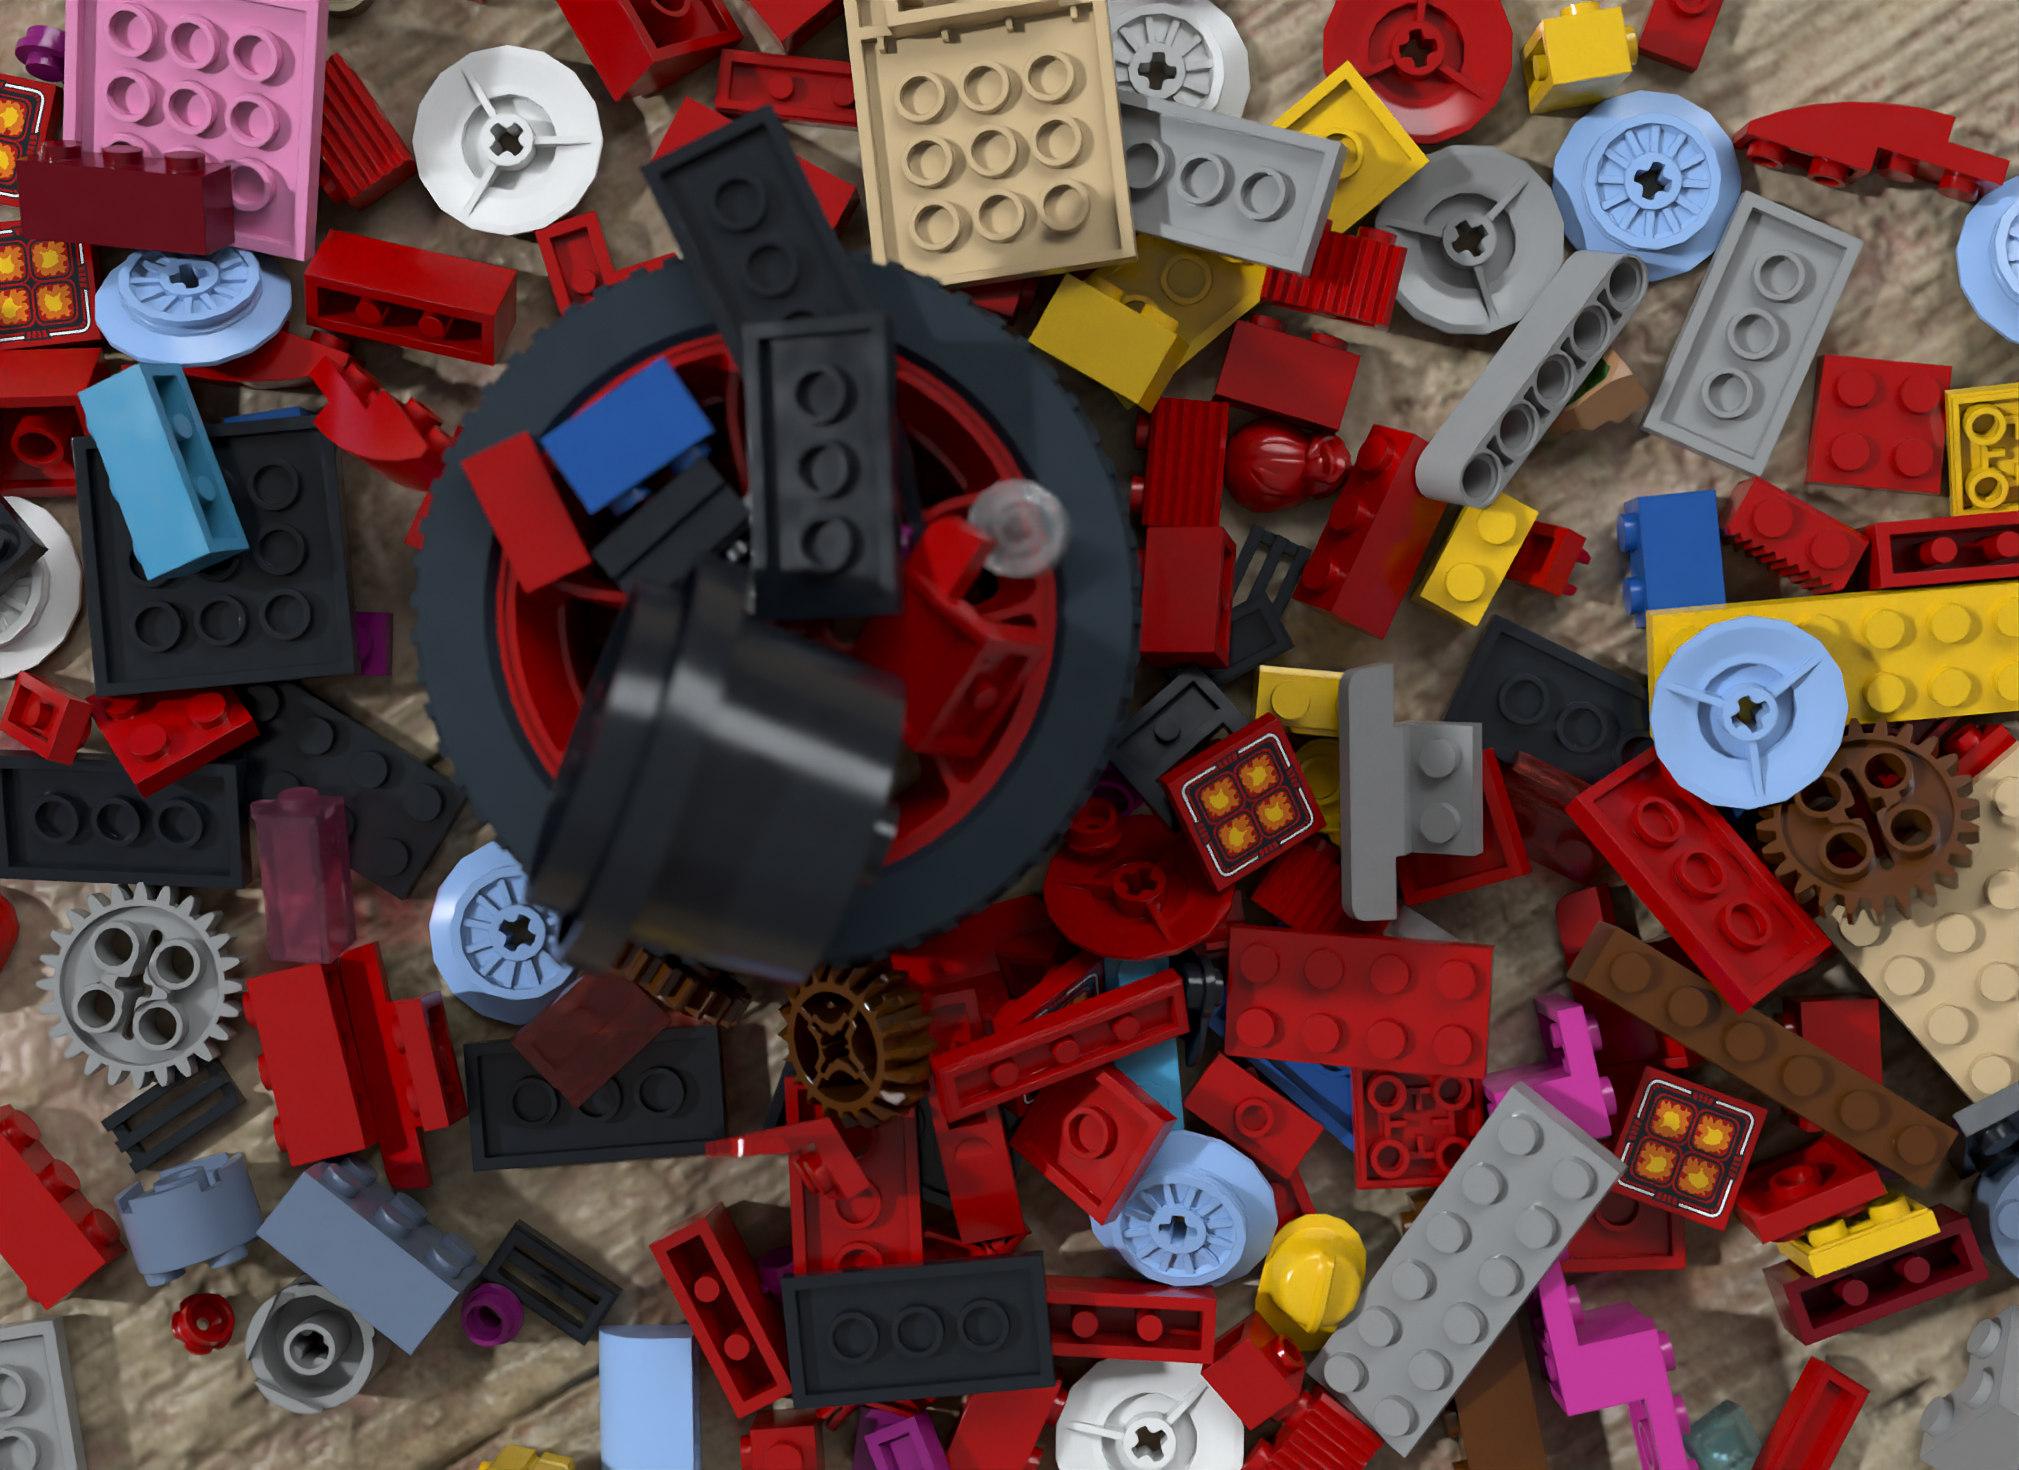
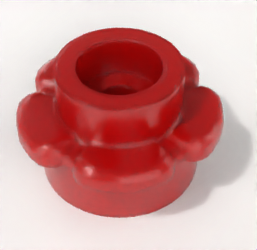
[1062,797,1124,856]
[171,1293,235,1356]

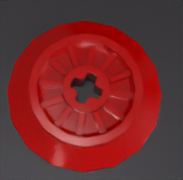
[1322,0,1513,145]
[1042,814,1237,962]

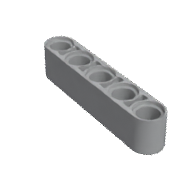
[1415,250,1649,509]

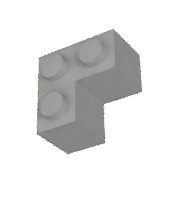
[1919,1303,2019,1470]

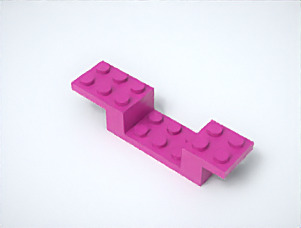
[1482,992,1700,1470]

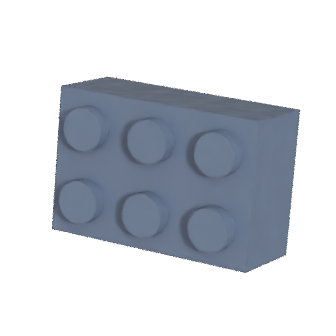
[256,1153,485,1355]

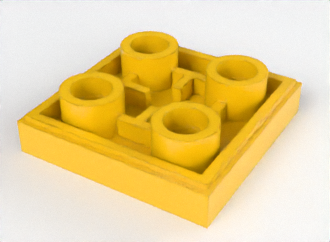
[1945,382,2019,516]
[1776,1182,1940,1278]

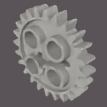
[36,882,248,1089]

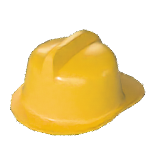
[1255,1214,1366,1351]

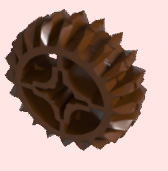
[778,957,940,1129]

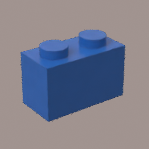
[540,357,718,517]
[1616,490,1726,628]

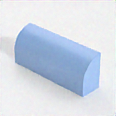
[598,1324,702,1470]

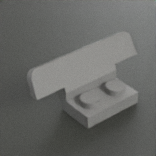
[1338,663,1483,921]

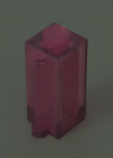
[250,787,357,964]

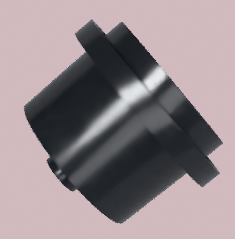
[523,550,906,989]

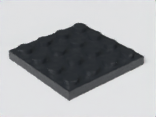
[72,414,362,698]

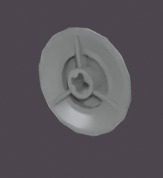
[1375,145,1564,335]

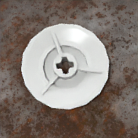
[1108,0,1251,118]
[412,45,604,237]
[0,496,83,679]
[1055,1358,1244,1470]

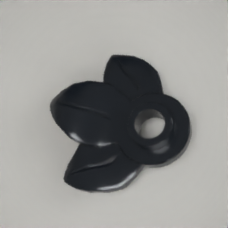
[1168,947,1224,1067]

